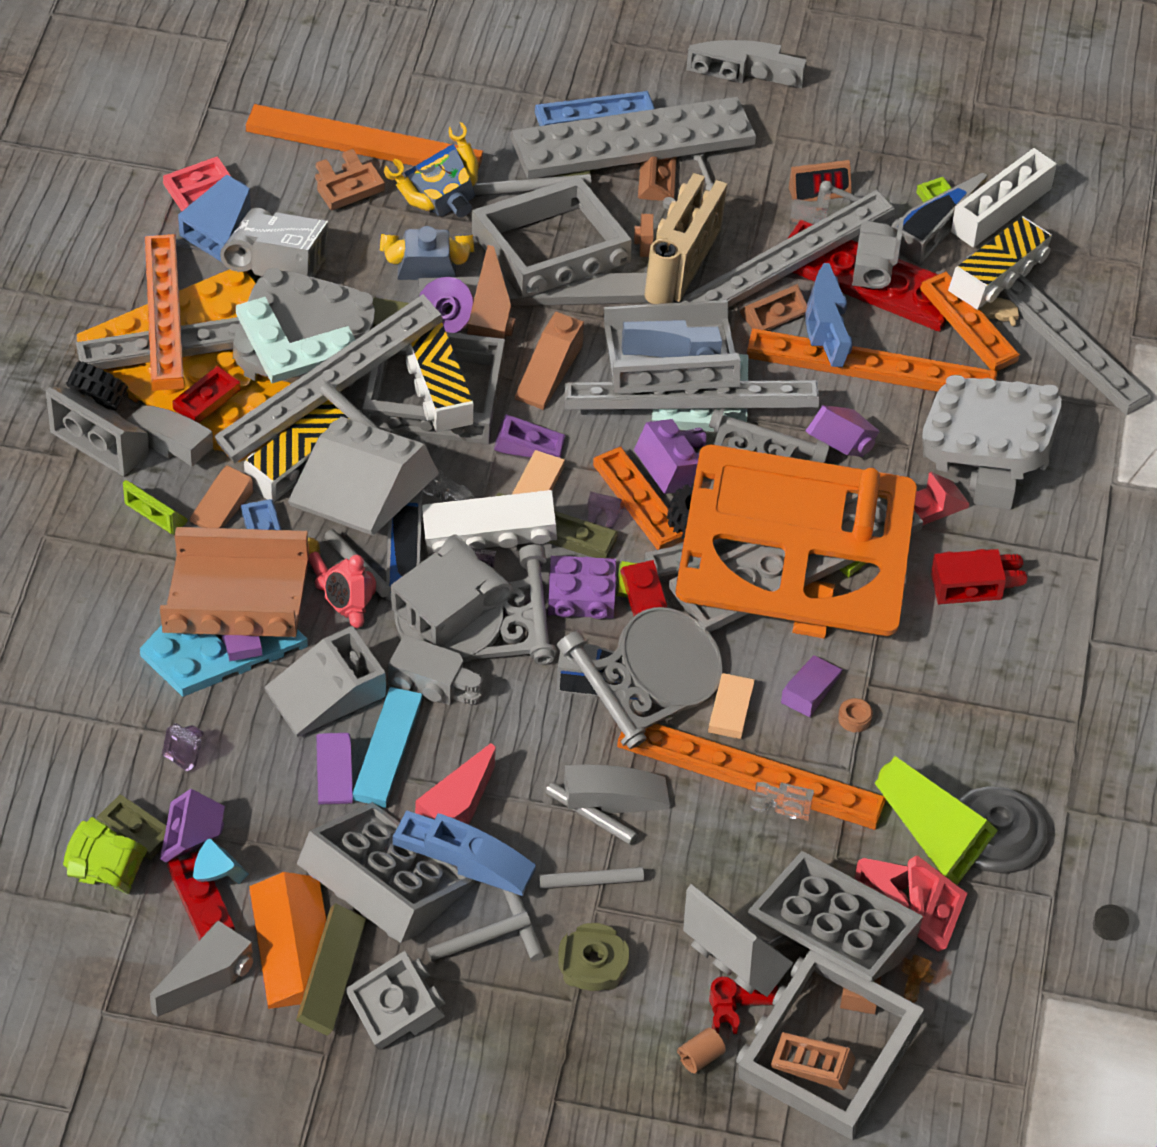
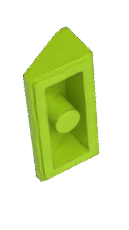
[123,480,188,535]

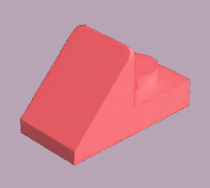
[914,472,969,526]
[855,858,910,908]

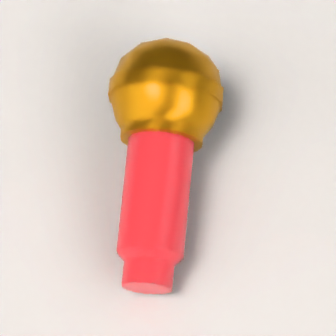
[308,537,328,577]

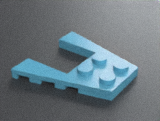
[140,625,308,697]

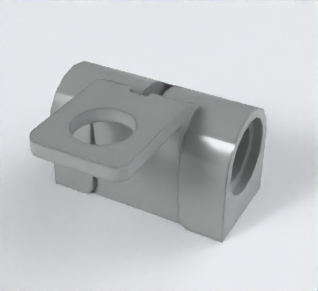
[852,217,904,289]

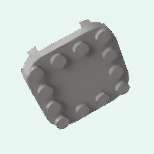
[233,268,375,390]
[922,375,1062,479]

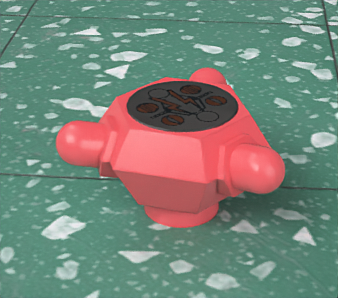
[315,555,376,628]

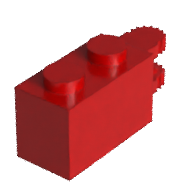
[931,549,1028,605]

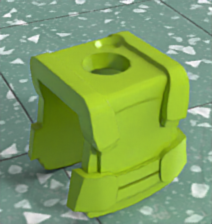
[63,817,148,894]

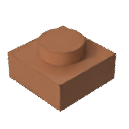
[634,214,653,257]

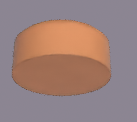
[838,698,873,732]

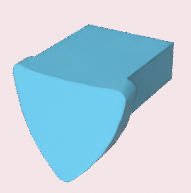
[193,839,249,884]

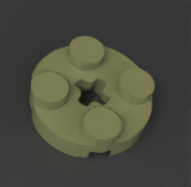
[558,923,629,991]

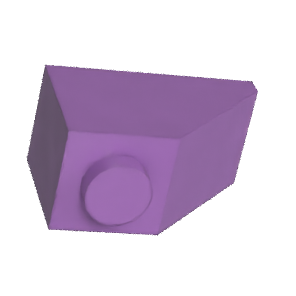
[806,405,880,457]
[160,789,225,862]

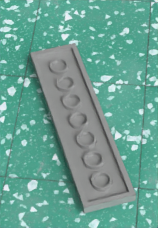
[511,97,756,179]
[669,493,923,633]

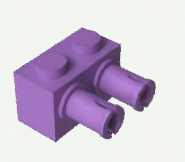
[634,419,706,494]

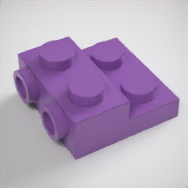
[548,555,616,619]

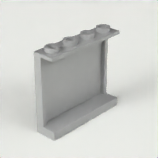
[604,300,740,394]

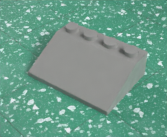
[288,417,439,536]
[297,802,475,943]
[748,851,923,982]

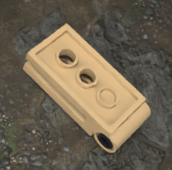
[644,173,728,304]

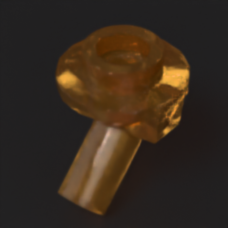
[901,954,937,1003]

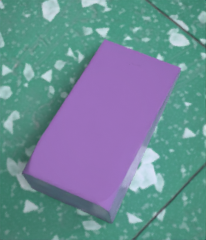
[494,414,565,458]
[781,655,843,717]
[316,733,353,805]

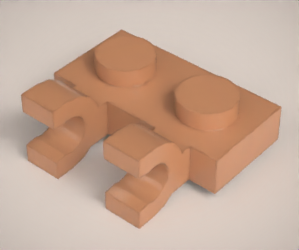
[315,149,385,211]

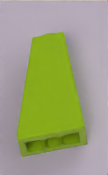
[875,756,998,885]

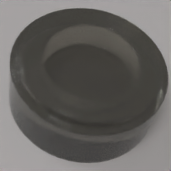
[1093,904,1129,941]

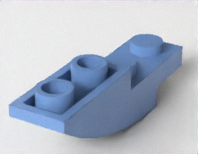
[805,263,852,367]
[393,810,536,896]

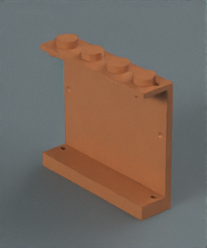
[160,527,309,637]

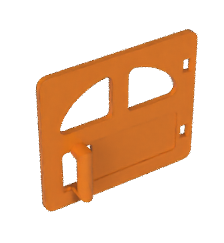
[675,444,917,636]

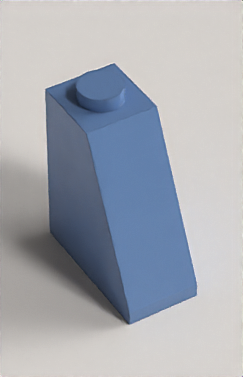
[178,175,251,263]

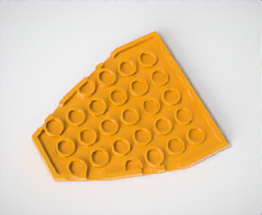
[77,269,291,462]

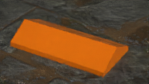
[249,872,326,1009]

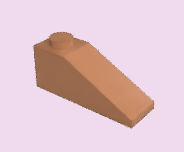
[467,245,515,339]
[515,311,584,410]

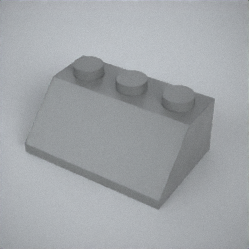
[46,387,149,477]
[683,884,793,997]

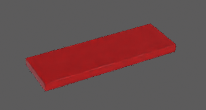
[788,220,947,332]

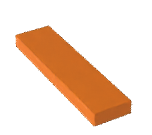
[920,271,1020,371]
[593,446,684,550]

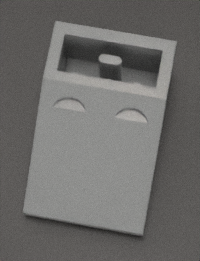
[264,626,386,737]

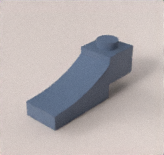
[621,320,722,358]

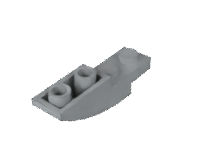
[686,40,807,89]

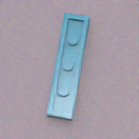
[353,687,422,808]

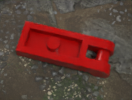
[167,850,235,940]

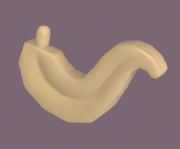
[960,297,1019,336]

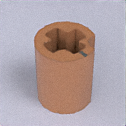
[677,1027,726,1074]

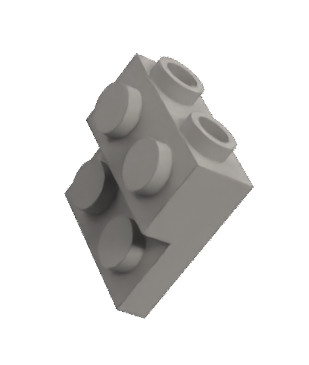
[345,951,446,1050]

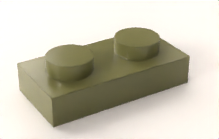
[97,794,166,860]

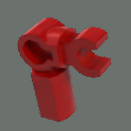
[709,976,778,1034]

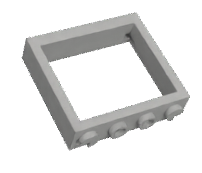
[472,176,632,298]
[363,332,505,444]
[736,949,924,1141]

